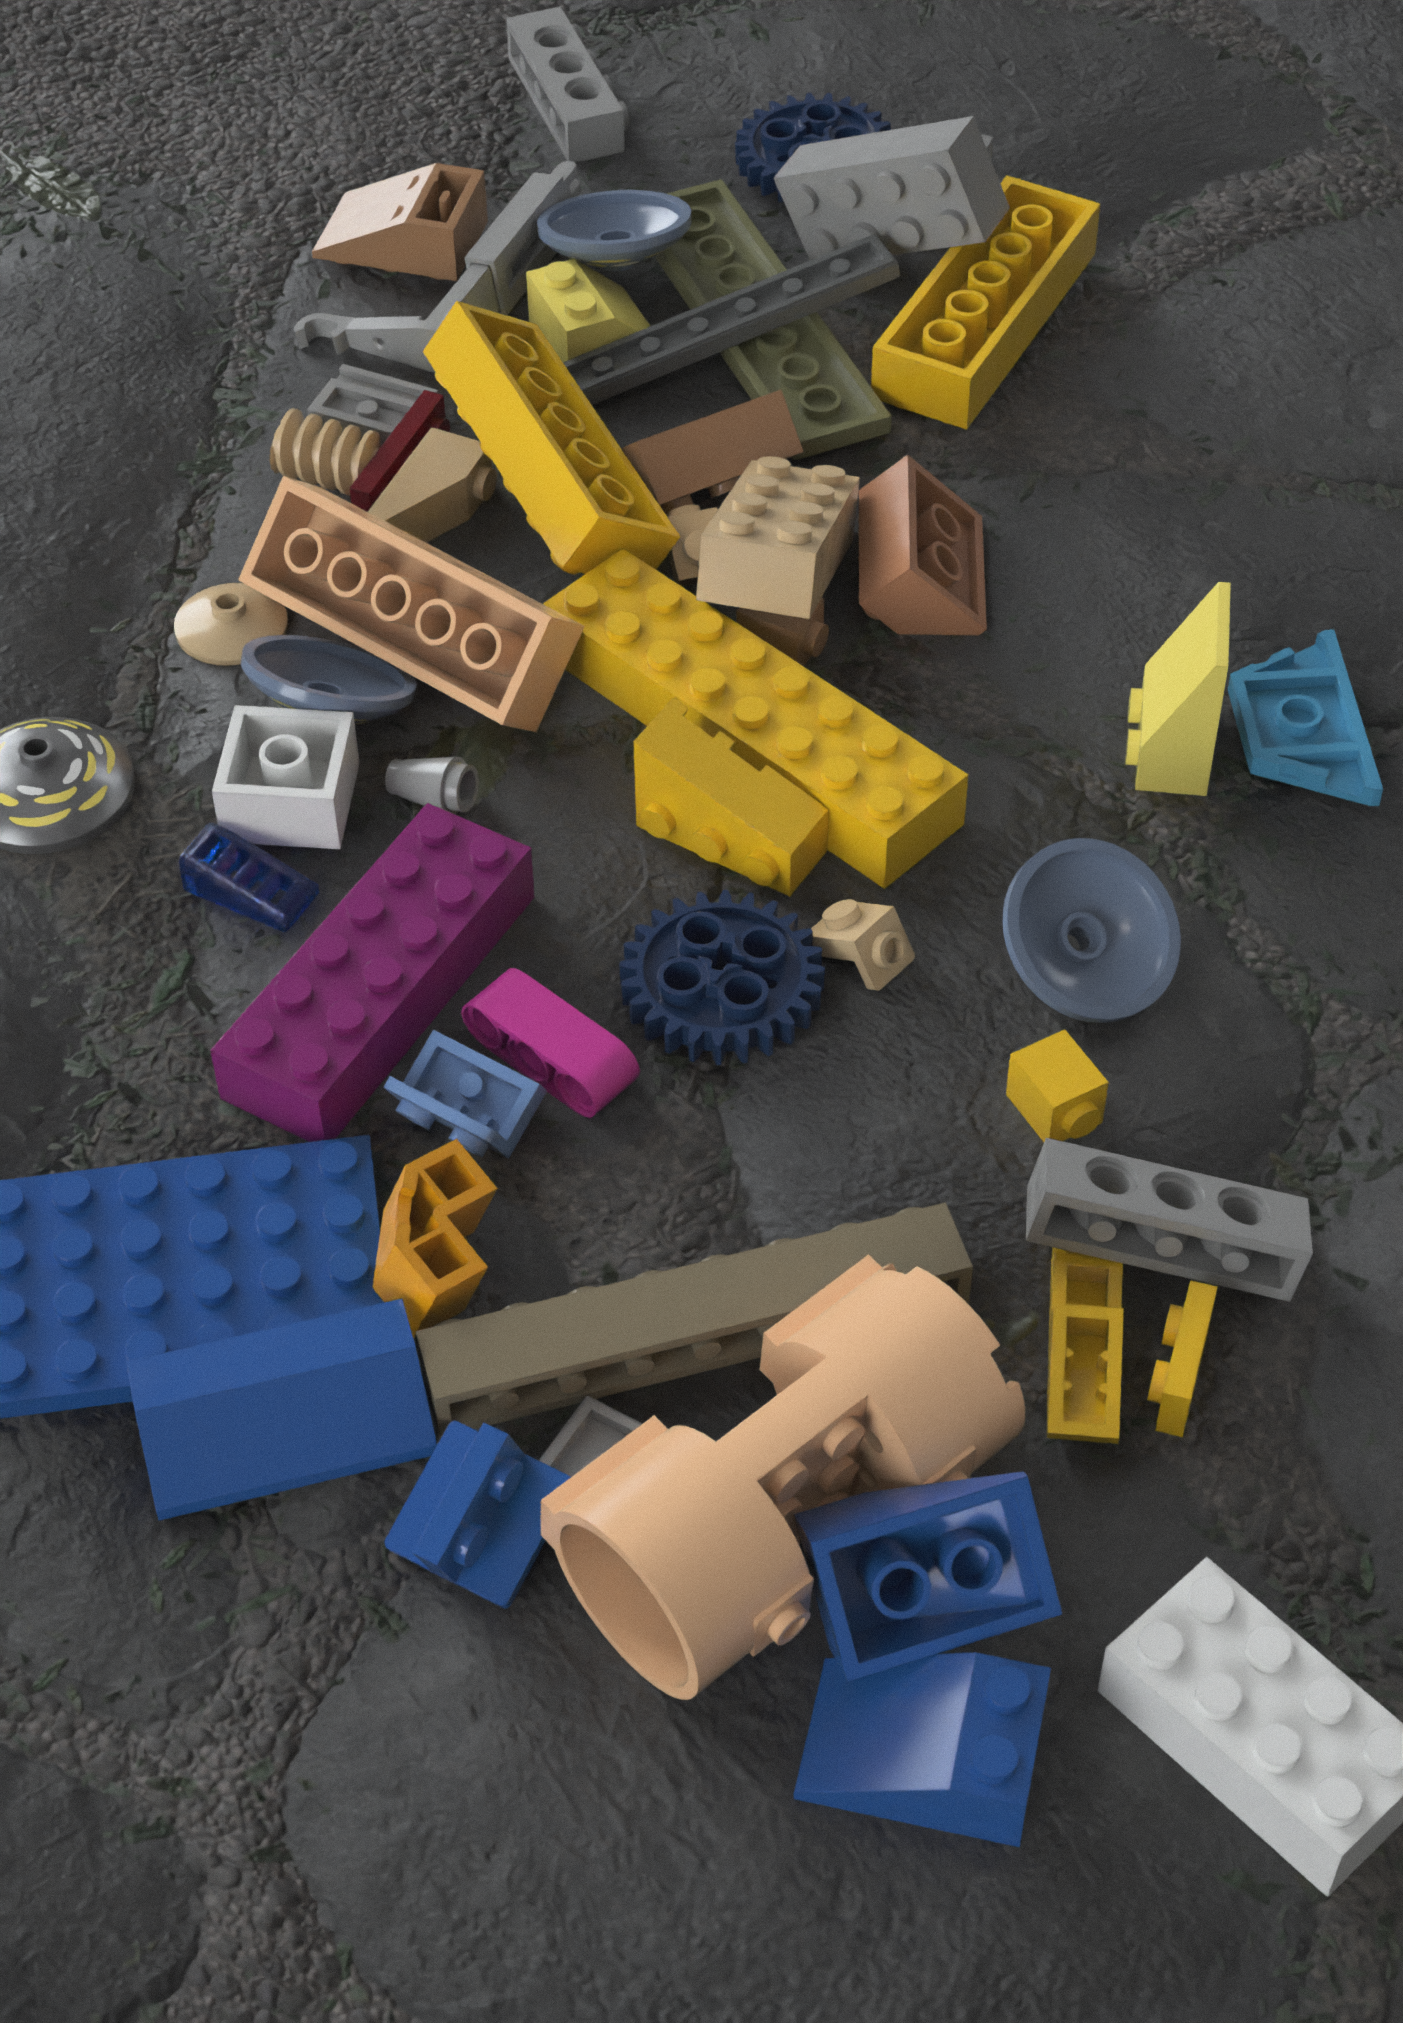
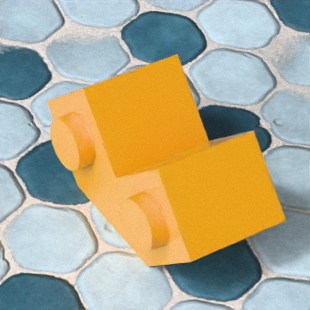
[372,1139,498,1339]

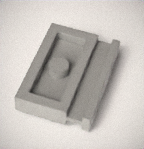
[307,364,438,446]

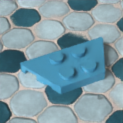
[1228,629,1383,806]

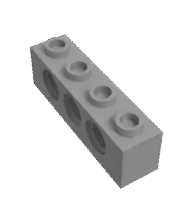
[506,7,630,163]
[1026,1138,1313,1302]

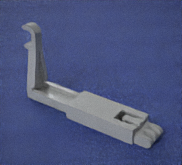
[294,161,581,373]

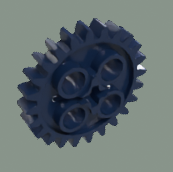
[735,93,891,203]
[619,890,825,1065]

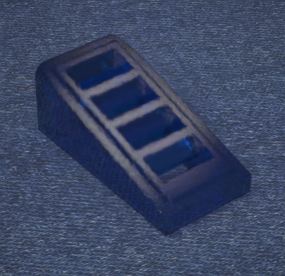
[179,822,320,933]

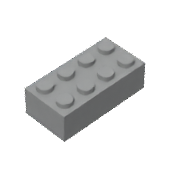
[774,116,1010,260]

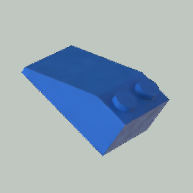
[794,1471,1062,1682]
[794,1652,1051,1847]

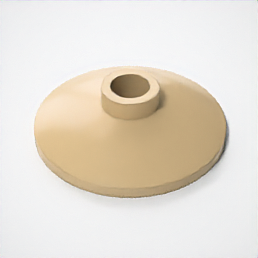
[174,583,288,666]

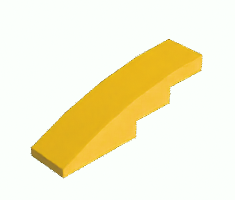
[1047,1247,1124,1444]

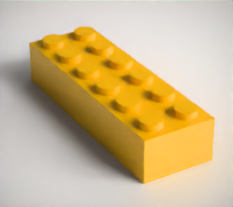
[871,175,1100,430]
[423,301,681,574]

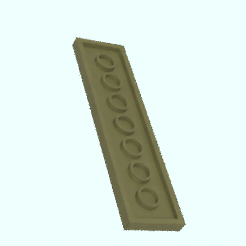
[655,179,892,461]

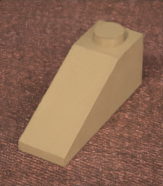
[368,427,497,543]

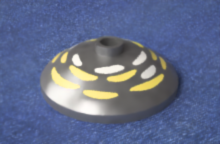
[0,717,135,854]

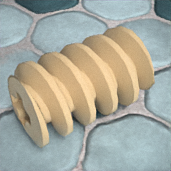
[269,408,381,496]

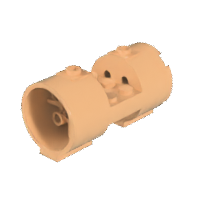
[541,1254,1025,1700]

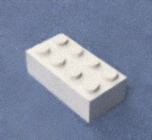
[1098,1557,1403,1897]

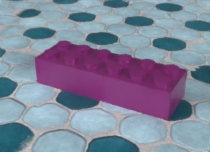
[210,803,535,1142]

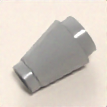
[385,757,479,814]

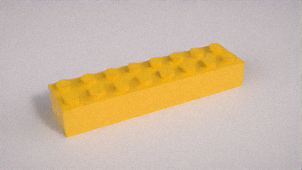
[543,548,969,889]

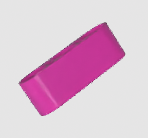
[461,968,640,1118]

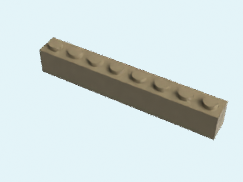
[415,1202,973,1438]

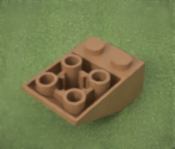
[312,163,488,281]

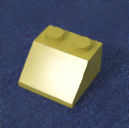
[526,259,650,362]

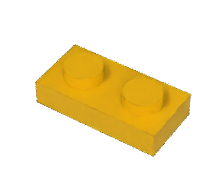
[1147,1280,1218,1438]

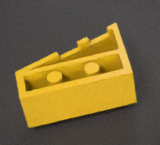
[633,697,829,897]

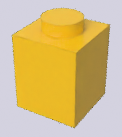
[1006,1029,1109,1142]

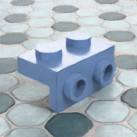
[383,1030,547,1159]

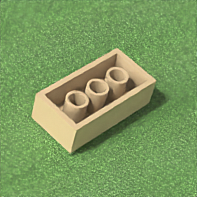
[696,457,860,619]

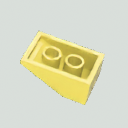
[1125,582,1231,796]

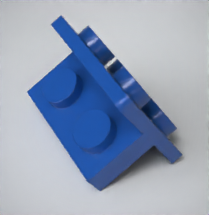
[384,1421,571,1609]

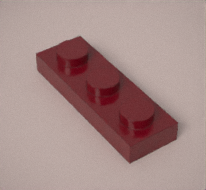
[349,390,450,512]

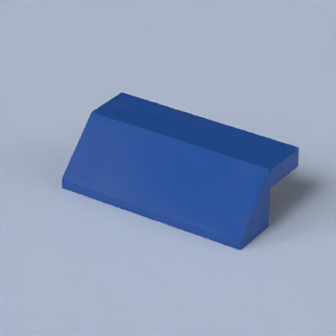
[126,1299,437,1521]

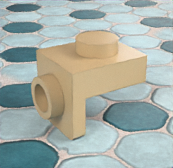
[667,505,718,586]
[811,899,915,991]

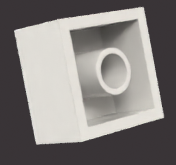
[212,705,360,849]

